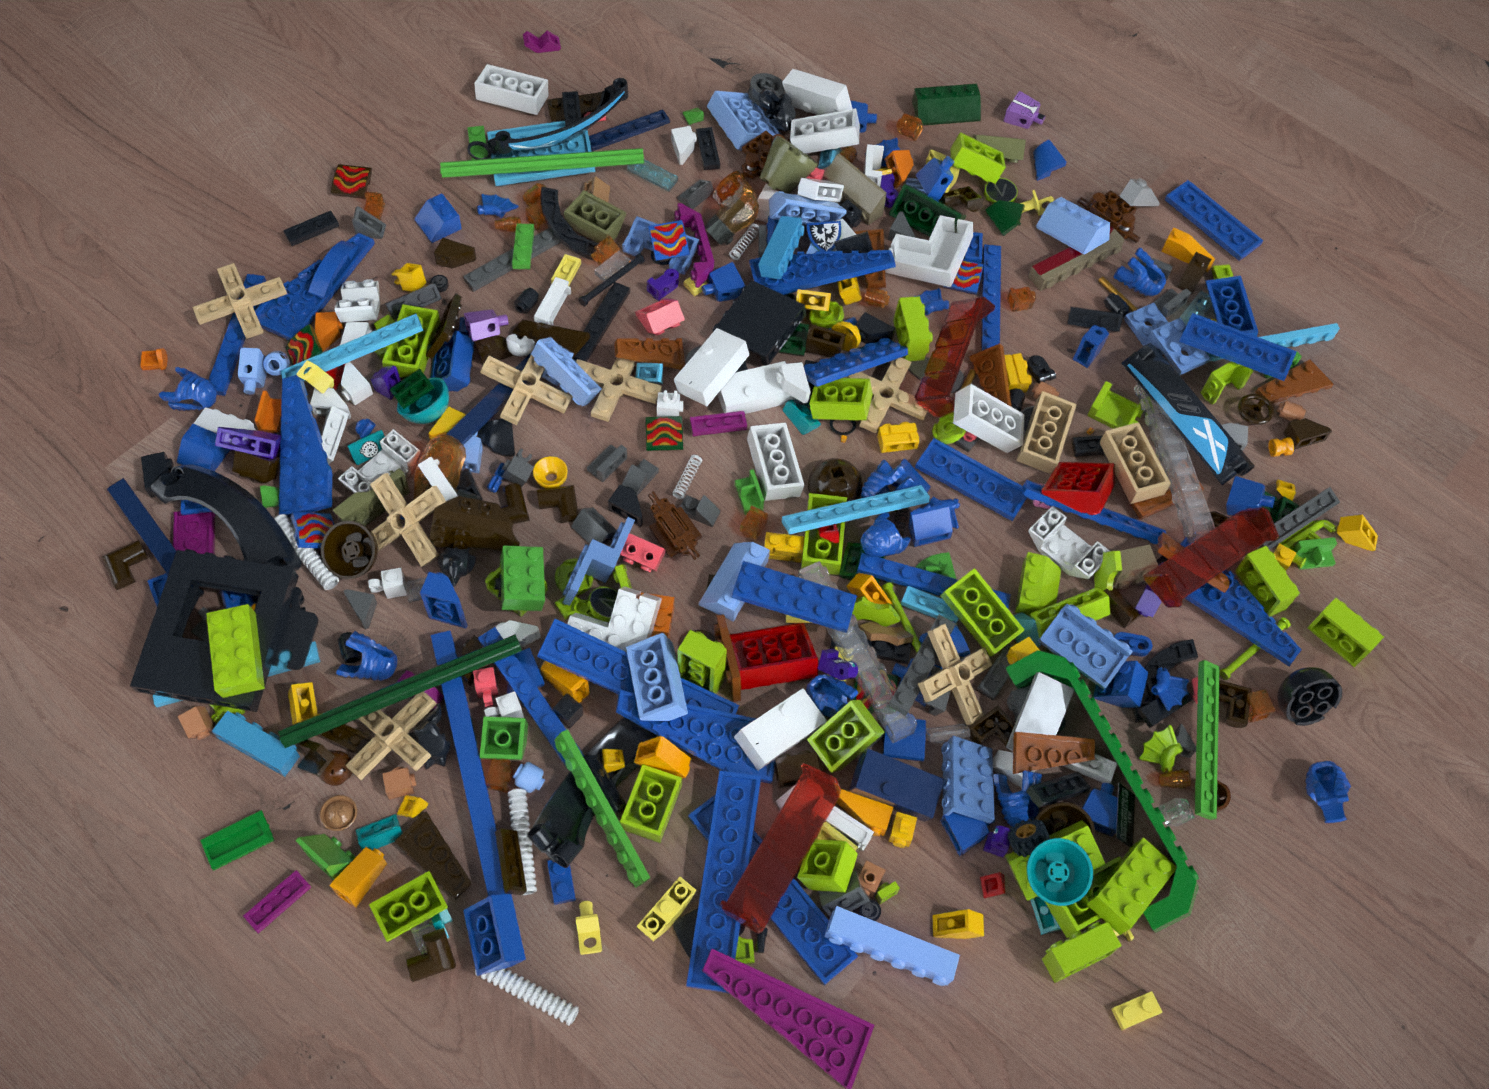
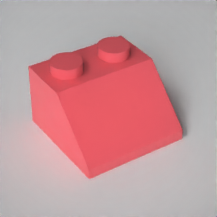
[635,298,685,335]

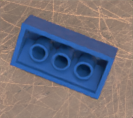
[1205,275,1258,337]

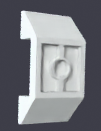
[335,279,380,322]
[338,429,421,493]
[1028,506,1110,579]

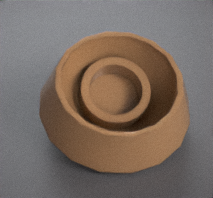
[320,795,357,831]

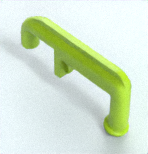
[1280,520,1336,568]

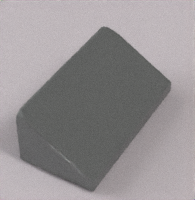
[677,179,714,209]

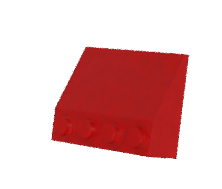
[1042,462,1115,515]
[730,623,818,690]

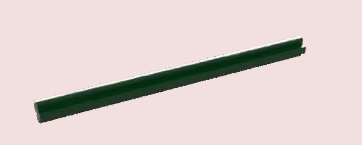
[278,634,522,748]

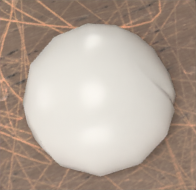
[506,334,535,357]

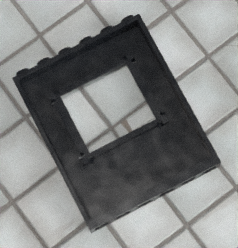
[130,549,299,712]

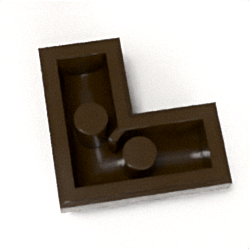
[939,186,983,212]
[501,483,530,524]
[537,485,579,523]
[102,540,148,590]
[1219,680,1252,728]
[967,705,1015,750]
[406,928,456,982]

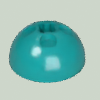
[397,377,449,424]
[1027,838,1093,906]

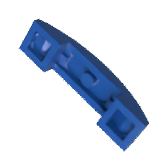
[308,241,358,299]

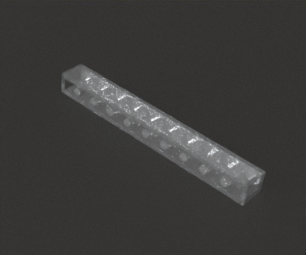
[1134,383,1217,544]
[798,561,917,743]

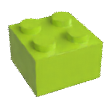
[797,839,858,893]

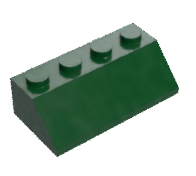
[912,83,981,126]
[889,184,967,237]

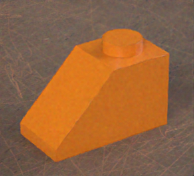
[885,150,914,189]
[315,312,344,351]

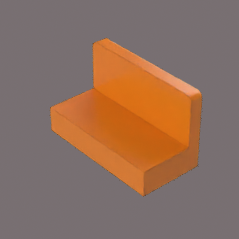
[255,390,282,434]

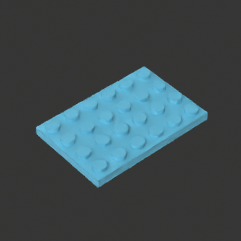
[487,118,595,186]

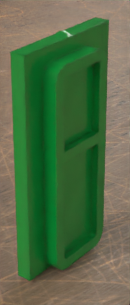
[200,810,275,871]

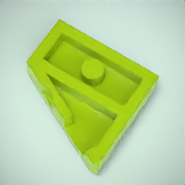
[613,564,632,589]

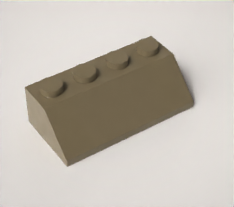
[823,154,887,226]

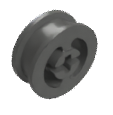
[748,73,785,106]

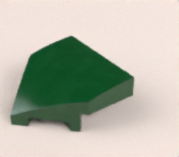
[985,200,1025,236]

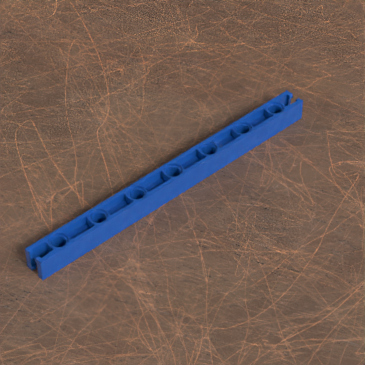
[431,630,516,913]

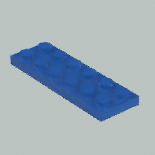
[1165,180,1263,261]
[1179,313,1297,381]
[804,338,908,387]
[915,438,1027,522]
[731,561,857,633]

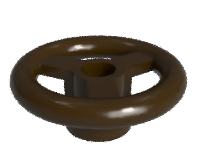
[1238,394,1274,425]

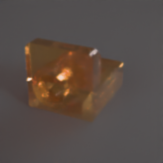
[364,192,385,220]

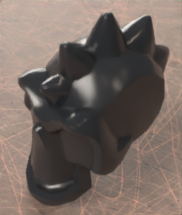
[759,88,796,132]
[437,547,476,587]
[409,704,451,769]

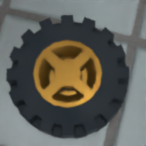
[1008,819,1050,857]

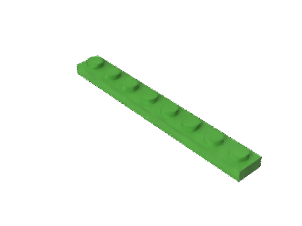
[1195,660,1219,820]
[554,729,650,888]

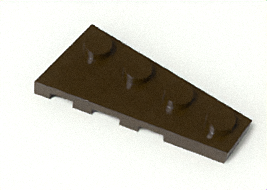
[547,92,602,123]
[426,293,462,359]
[512,319,590,359]
[395,811,472,900]

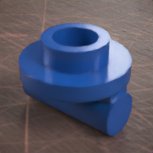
[355,419,376,439]

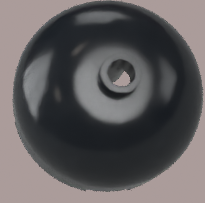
[1277,667,1342,726]

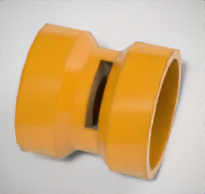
[1268,437,1294,457]

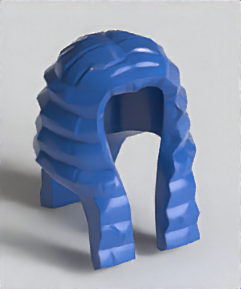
[1113,248,1166,297]
[159,367,217,411]
[861,460,915,498]
[860,512,911,557]
[336,631,397,681]
[806,674,859,718]
[1305,761,1351,823]
[993,770,1042,827]

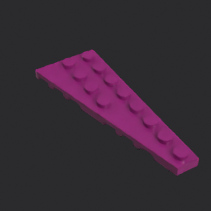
[702,949,875,1089]

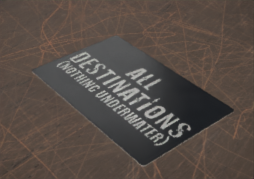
[1116,783,1135,848]

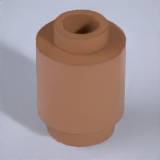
[1032,381,1060,399]
[1276,400,1306,421]

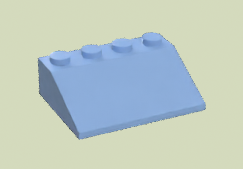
[707,91,782,151]

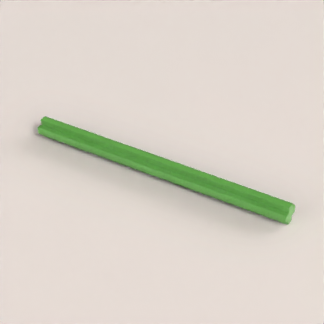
[440,148,644,178]

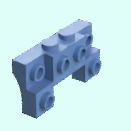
[622,216,699,275]

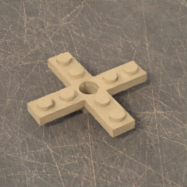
[193,263,287,339]
[480,355,572,425]
[576,357,662,422]
[844,357,931,433]
[370,473,446,567]
[918,624,992,725]
[345,692,437,780]

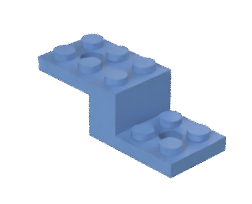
[1124,303,1210,376]
[562,517,635,606]

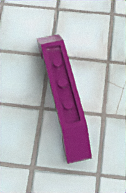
[674,203,715,288]

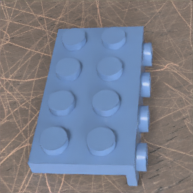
[1038,604,1133,690]
[941,736,994,823]

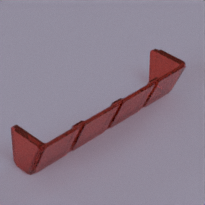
[914,296,995,418]
[1143,507,1279,608]
[720,763,841,934]

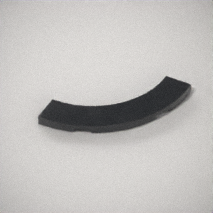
[540,187,602,262]
[1133,639,1198,723]

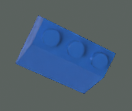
[430,331,474,392]
[420,572,468,629]
[463,894,526,976]

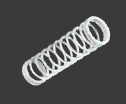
[729,223,759,260]
[672,455,702,499]

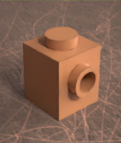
[178,706,215,740]
[383,767,417,800]
[859,860,886,898]

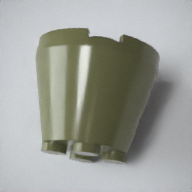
[759,136,818,194]

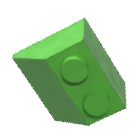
[480,717,528,760]

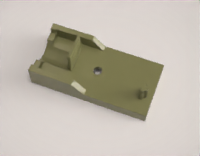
[333,468,410,526]

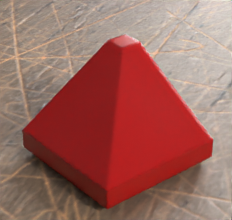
[817,524,839,543]
[980,872,1005,899]

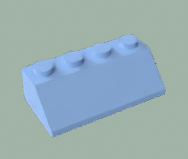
[769,191,846,225]
[1036,197,1110,254]
[531,337,602,406]
[698,542,770,622]
[626,633,688,721]

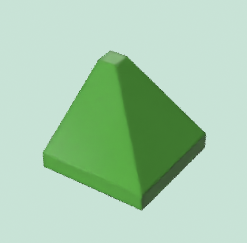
[683,108,704,125]
[260,485,279,508]

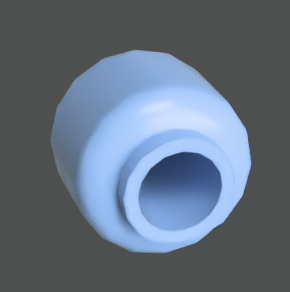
[263,351,290,376]
[512,762,545,793]

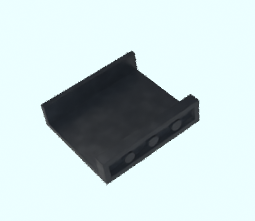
[712,280,806,366]

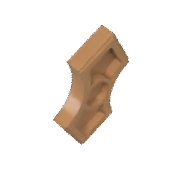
[857,622,913,646]

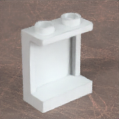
[863,144,884,187]

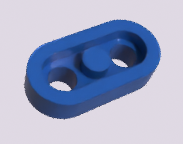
[1114,632,1153,657]

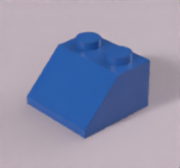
[415,193,462,243]
[177,424,231,472]

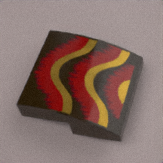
[331,164,372,199]

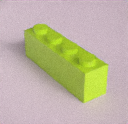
[1030,587,1110,639]

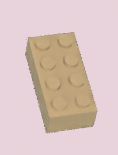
[1016,391,1077,474]
[1100,422,1171,504]

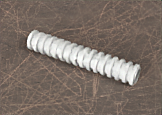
[274,514,339,590]
[508,789,537,895]
[475,968,579,1026]

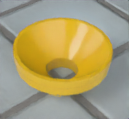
[831,321,861,351]
[533,456,568,488]

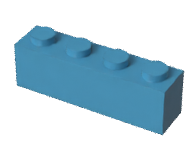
[758,216,804,279]
[212,711,300,777]

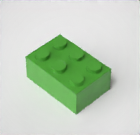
[500,546,545,611]

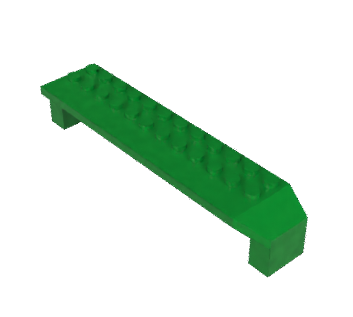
[1006,650,1199,933]

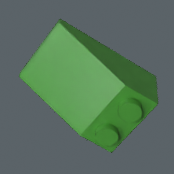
[295,834,356,880]

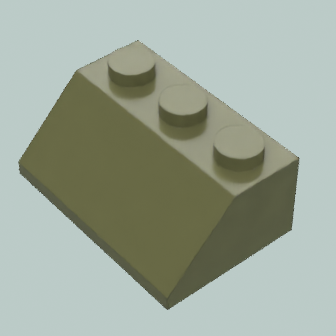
[973,134,1026,163]
[564,190,626,248]

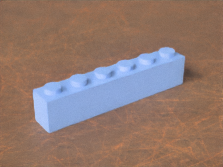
[824,906,960,986]

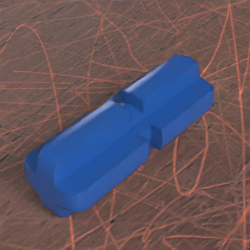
[487,463,504,493]

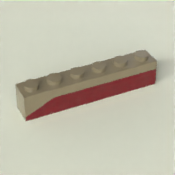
[1028,227,1125,291]

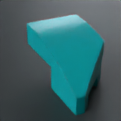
[432,909,453,938]

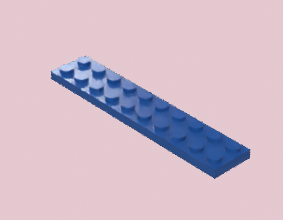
[537,619,739,714]
[686,770,761,993]
[688,794,858,986]

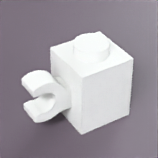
[657,390,683,417]
[368,568,407,599]
[484,691,524,718]

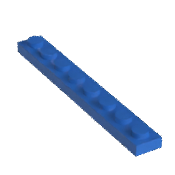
[981,244,1001,351]
[209,274,266,396]
[1023,480,1166,544]
[857,553,1011,608]
[478,627,584,771]

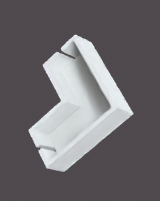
[885,215,973,287]
[568,586,662,652]

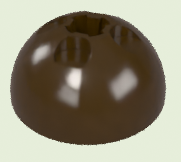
[808,458,863,502]
[321,521,378,579]
[1035,802,1095,840]

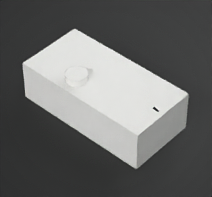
[475,64,549,115]
[782,69,853,115]
[790,108,860,153]
[674,328,749,406]
[717,361,795,414]
[953,384,1024,453]
[747,423,804,501]
[734,688,827,771]

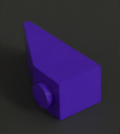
[215,427,281,459]

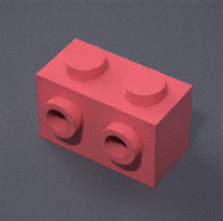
[620,533,666,573]

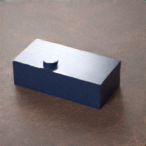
[849,749,944,822]

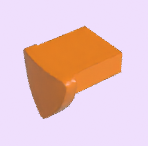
[141,348,168,370]

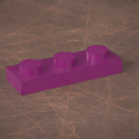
[690,411,747,436]
[243,870,312,934]

